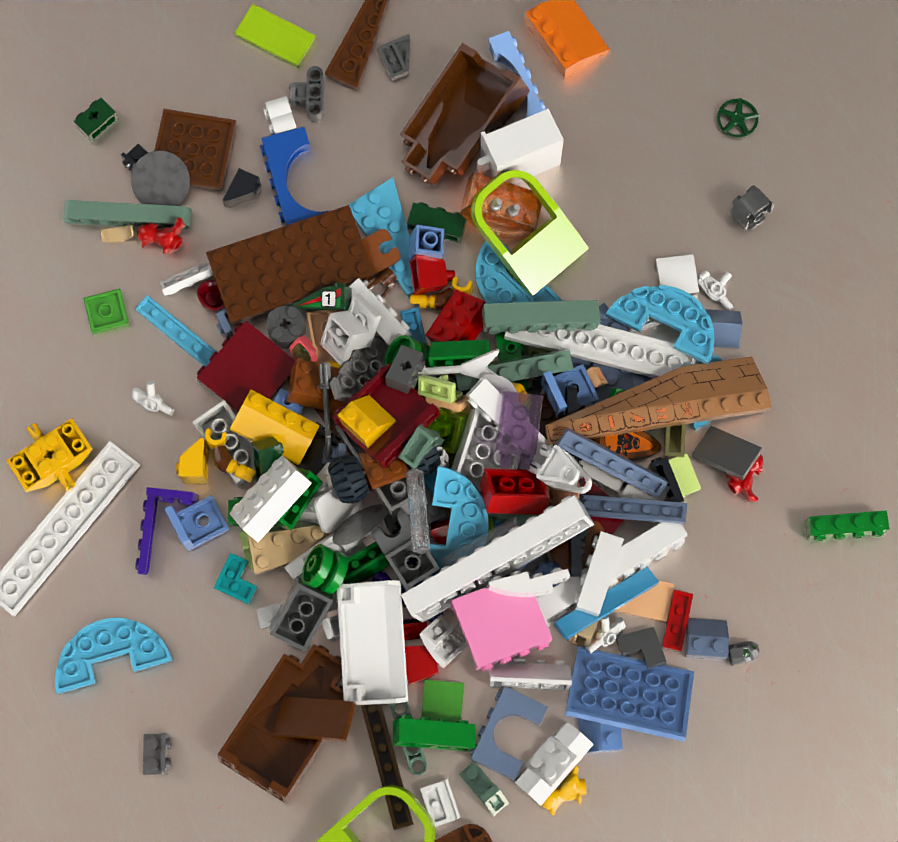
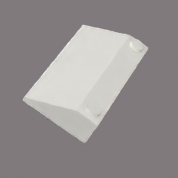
[337,580,408,705]

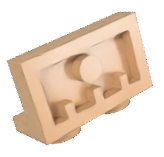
[426,395,471,415]

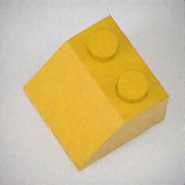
[337,395,396,448]
[176,438,209,484]

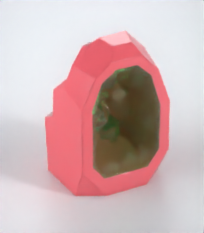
[288,335,317,362]

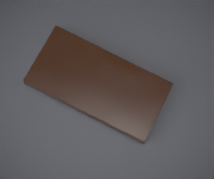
[273,697,356,742]

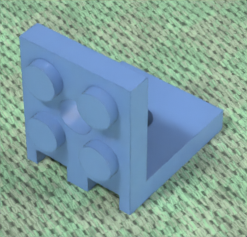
[540,364,599,418]
[165,495,230,551]

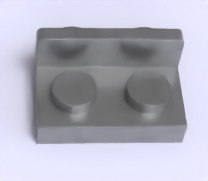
[143,733,172,775]

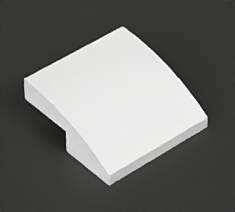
[656,254,699,293]
[420,614,467,668]

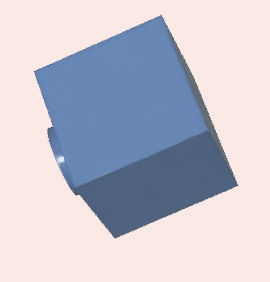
[409,225,444,262]

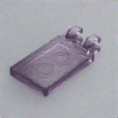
[496,391,543,470]

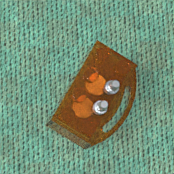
[460,172,542,239]

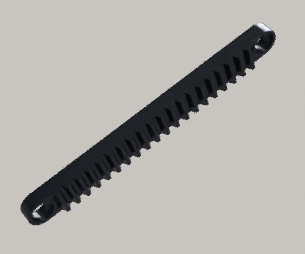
[565,385,585,577]

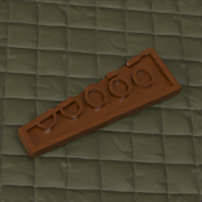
[325,0,389,90]

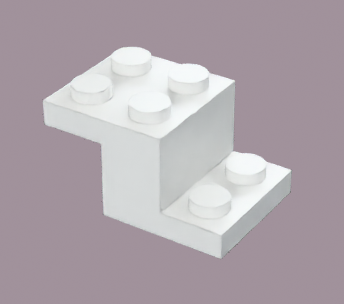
[320,294,381,366]

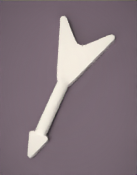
[417,349,499,379]

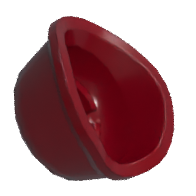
[197,280,225,311]

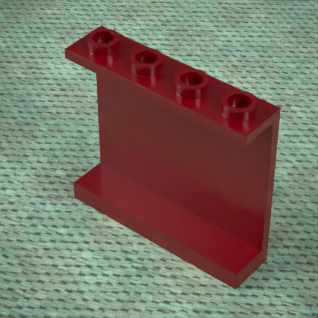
[197,320,295,412]
[333,363,440,469]

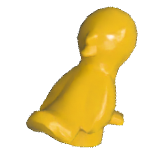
[541,765,586,816]

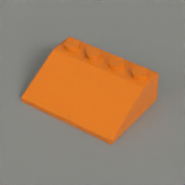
[524,0,610,78]

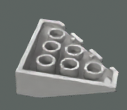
[330,336,387,403]

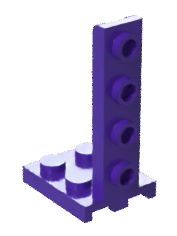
[135,487,199,575]

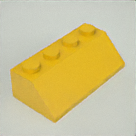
[230,390,320,465]

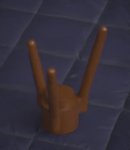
[367,268,397,298]

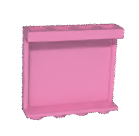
[450,587,552,672]

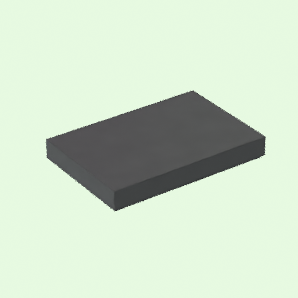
[692,426,762,480]

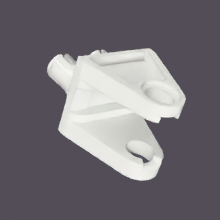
[529,444,592,494]

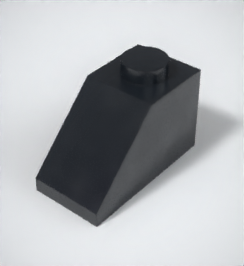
[223,168,262,208]

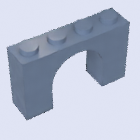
[469,686,548,781]

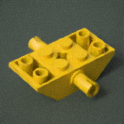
[6,418,92,492]

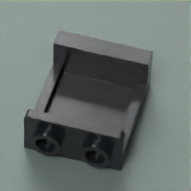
[290,422,341,476]
[647,457,684,503]

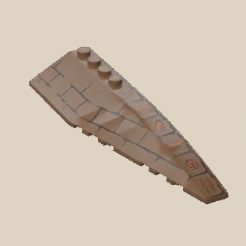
[545,356,772,445]

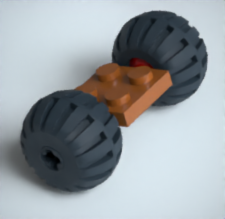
[328,433,441,504]

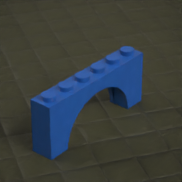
[260,126,329,226]

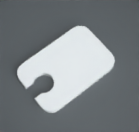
[314,487,363,534]

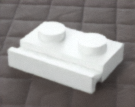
[420,779,460,827]

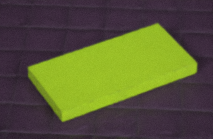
[235,4,316,67]

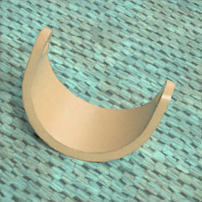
[100,225,134,243]

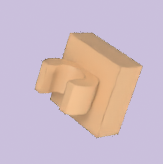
[586,367,608,388]

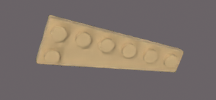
[248,525,367,575]

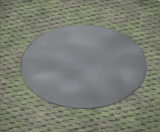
[131,151,190,206]
[332,504,387,545]

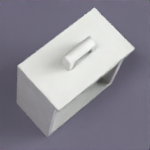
[477,108,564,191]

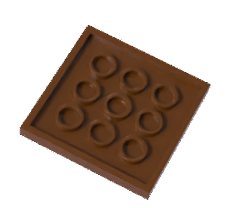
[154,109,237,191]

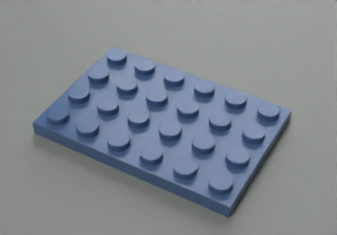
[565,646,694,742]

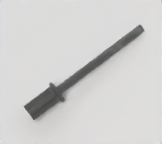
[318,362,332,460]

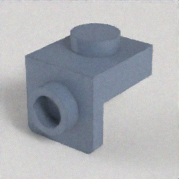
[216,307,233,338]

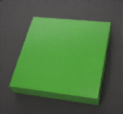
[83,288,129,334]
[421,680,464,723]

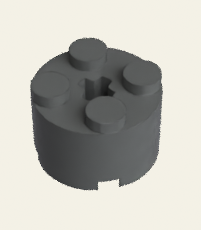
[730,185,774,230]
[266,306,306,349]

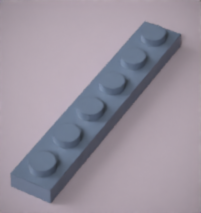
[557,427,668,498]
[581,495,687,524]

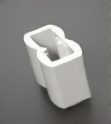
[264,96,297,135]

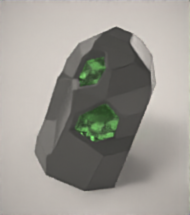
[728,641,759,666]

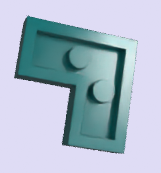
[214,553,258,605]

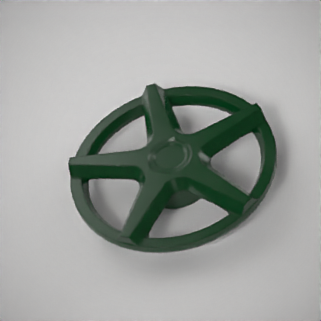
[717,98,759,138]

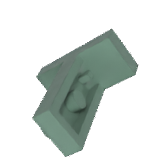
[399,425,444,469]
[459,762,509,816]

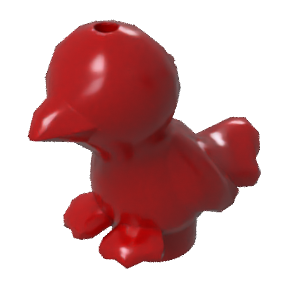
[137,217,185,255]
[727,454,764,502]

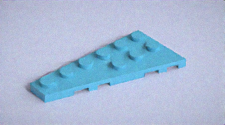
[349,177,413,297]

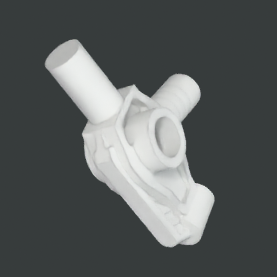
[698,270,733,311]
[132,381,174,416]
[586,615,626,654]

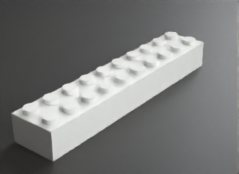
[401,495,594,622]
[536,522,688,627]

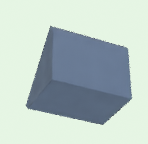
[705,309,743,349]

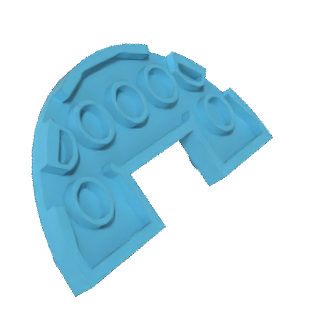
[475,237,563,304]
[606,285,715,365]
[420,465,489,582]
[55,618,173,694]

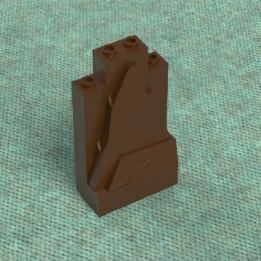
[400,43,530,185]
[217,644,344,804]

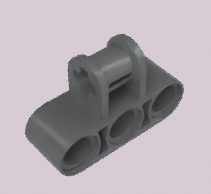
[289,66,325,123]

